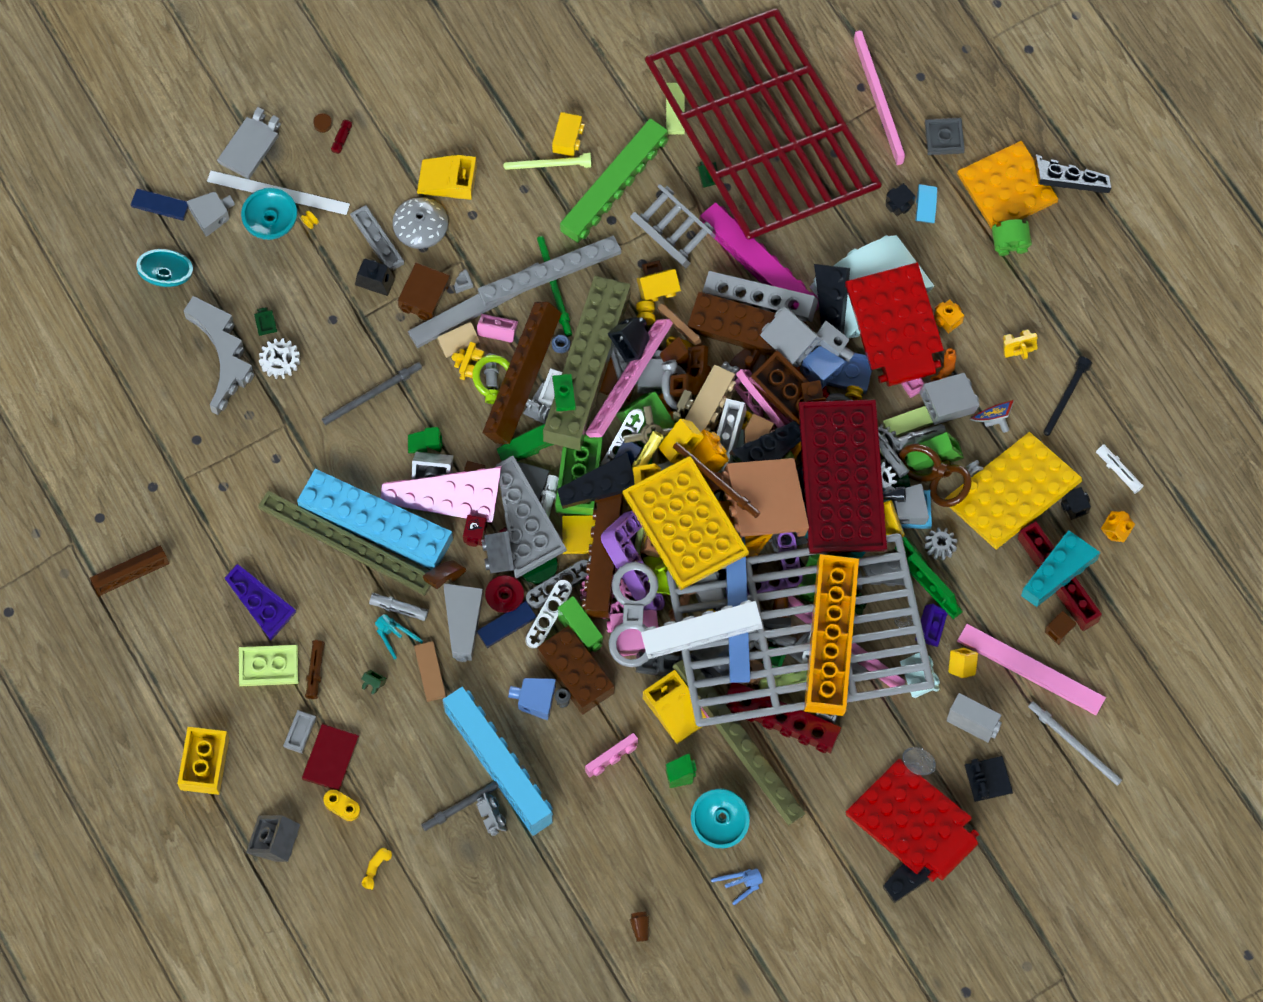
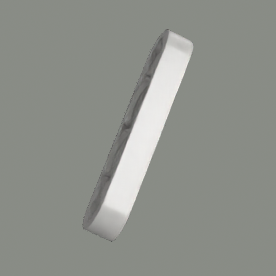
[600,409,645,466]
[525,580,572,648]

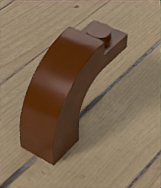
[670,345,712,397]

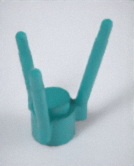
[375,614,423,659]

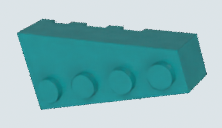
[1021,530,1101,607]

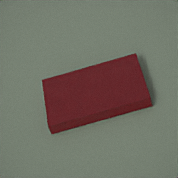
[302,724,359,791]

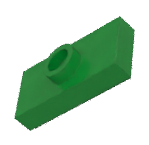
[552,374,576,412]

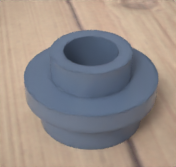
[552,335,570,353]

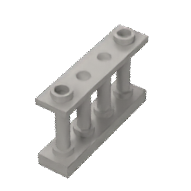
[630,184,716,268]

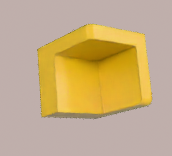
[633,464,661,484]
[948,647,978,678]

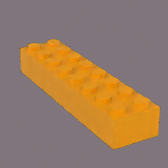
[804,554,859,716]

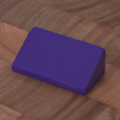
[915,604,948,647]

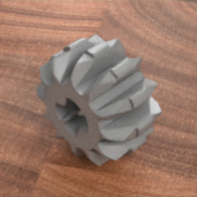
[924,527,957,560]

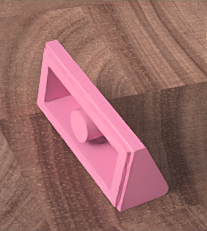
[477,314,518,342]

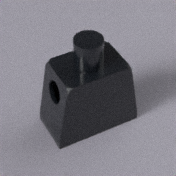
[355,259,395,296]
[608,317,650,362]

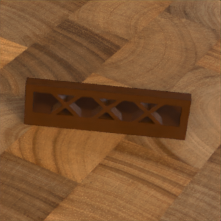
[90,545,169,597]

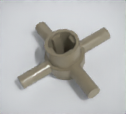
[623,406,673,464]

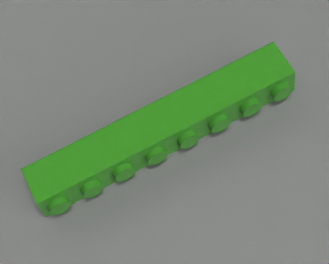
[560,118,668,243]

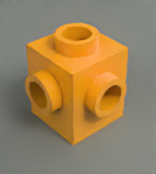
[934,300,964,334]
[1101,511,1135,542]

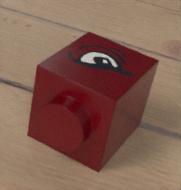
[463,515,487,547]

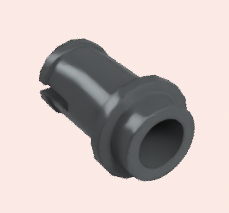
[555,688,570,708]

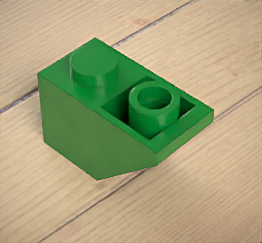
[666,754,696,788]

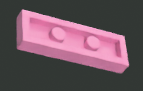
[585,733,638,777]

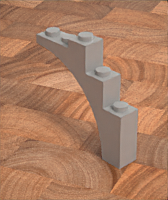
[184,296,254,415]

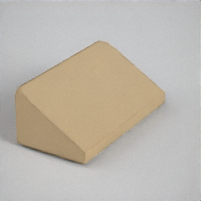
[437,322,480,358]

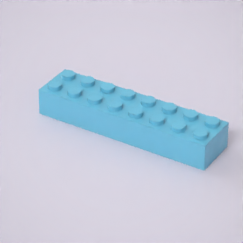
[297,469,453,570]
[443,687,553,836]

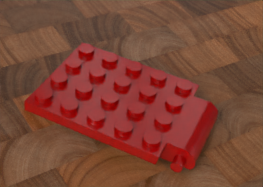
[845,262,944,387]
[845,758,979,882]

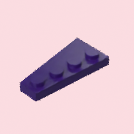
[225,564,296,641]

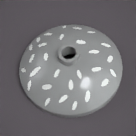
[393,197,448,249]

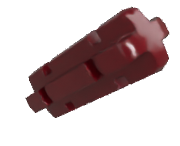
[331,120,352,154]

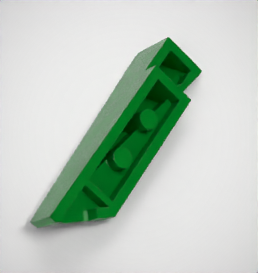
[895,536,963,620]

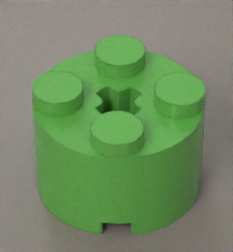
[992,219,1032,256]

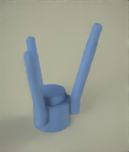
[711,868,763,905]

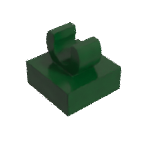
[361,670,387,694]

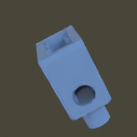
[800,346,846,389]
[508,678,556,720]

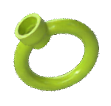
[472,355,510,404]

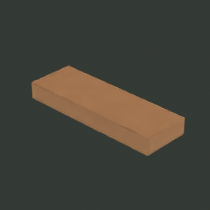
[657,304,703,346]
[414,641,446,702]

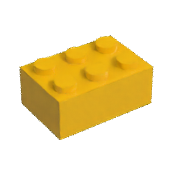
[177,727,229,795]

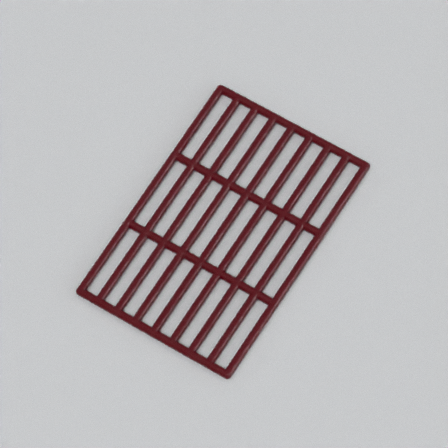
[645,8,882,240]

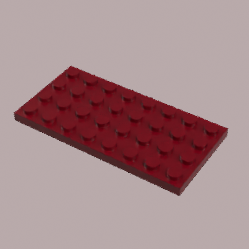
[798,400,887,554]

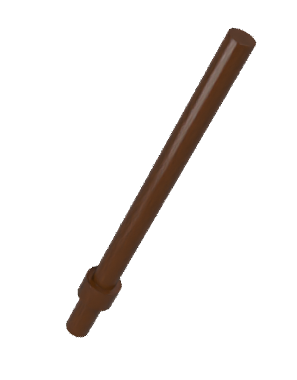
[673,442,760,518]

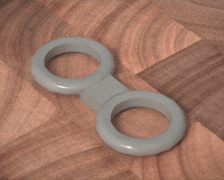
[608,562,659,668]

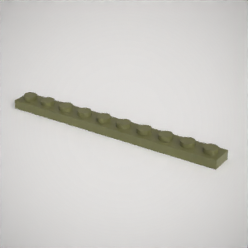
[258,491,431,596]
[673,658,806,825]

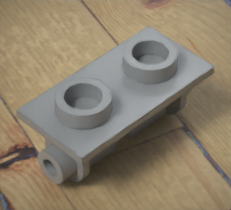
[476,793,507,836]

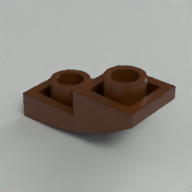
[423,560,467,589]

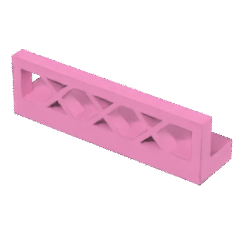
[734,369,791,431]

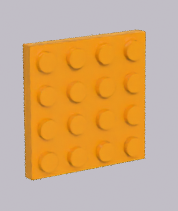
[957,140,1058,229]

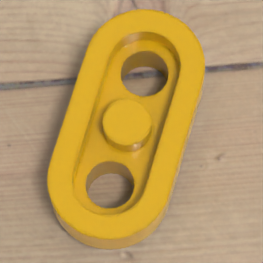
[323,790,360,821]

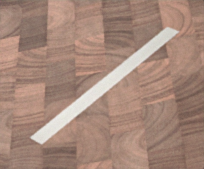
[207,171,350,215]

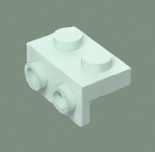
[900,652,940,698]

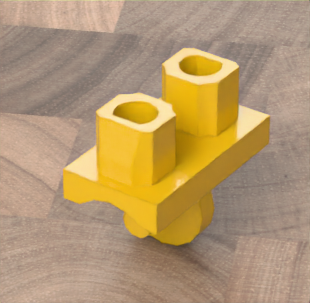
[1003,329,1038,360]
[451,342,485,380]

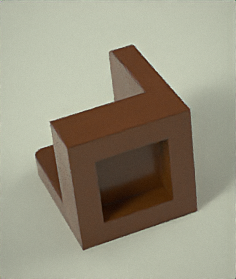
[1045,611,1076,645]

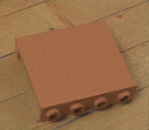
[721,458,809,539]

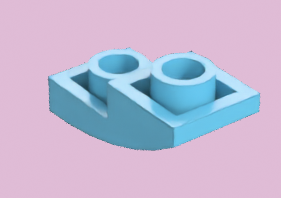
[915,184,937,223]

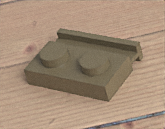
[673,390,694,423]

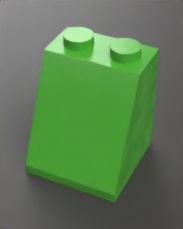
[616,391,675,450]

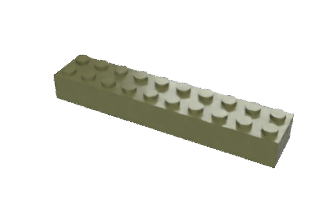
[543,276,631,450]

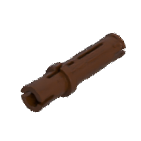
[305,640,325,699]

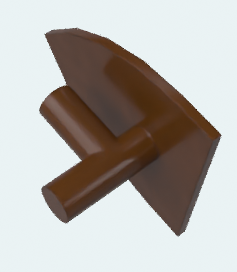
[729,349,767,374]

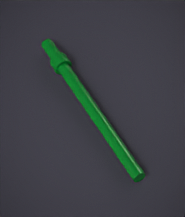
[537,236,572,337]

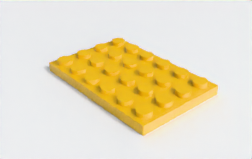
[945,432,1082,550]
[622,456,749,590]

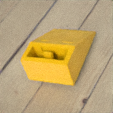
[417,155,477,200]
[643,670,706,744]

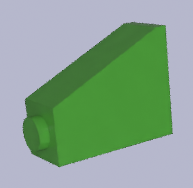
[905,432,964,471]
[558,596,603,653]

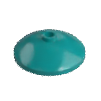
[241,188,297,240]
[136,249,193,287]
[691,789,750,849]

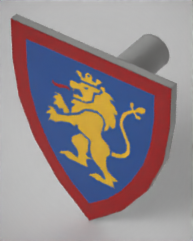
[970,400,1014,433]

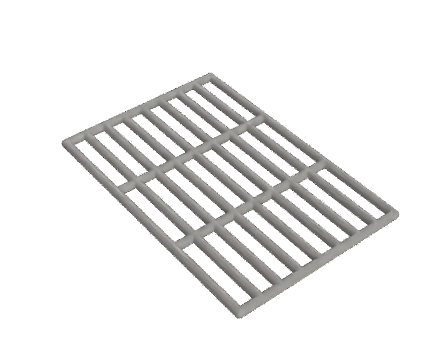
[666,533,935,727]

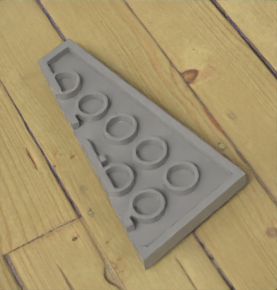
[496,456,567,578]

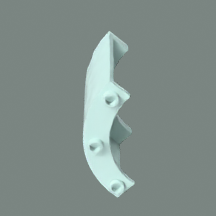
[810,235,934,338]

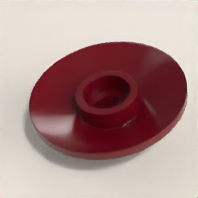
[485,575,524,613]

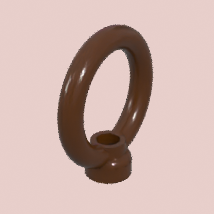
[898,444,948,482]
[929,460,972,507]

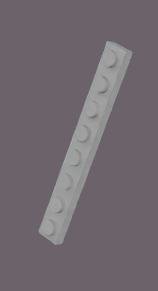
[478,235,621,307]

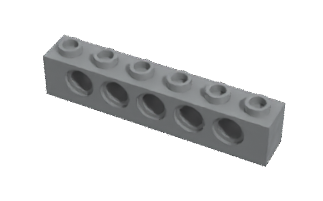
[703,271,818,322]

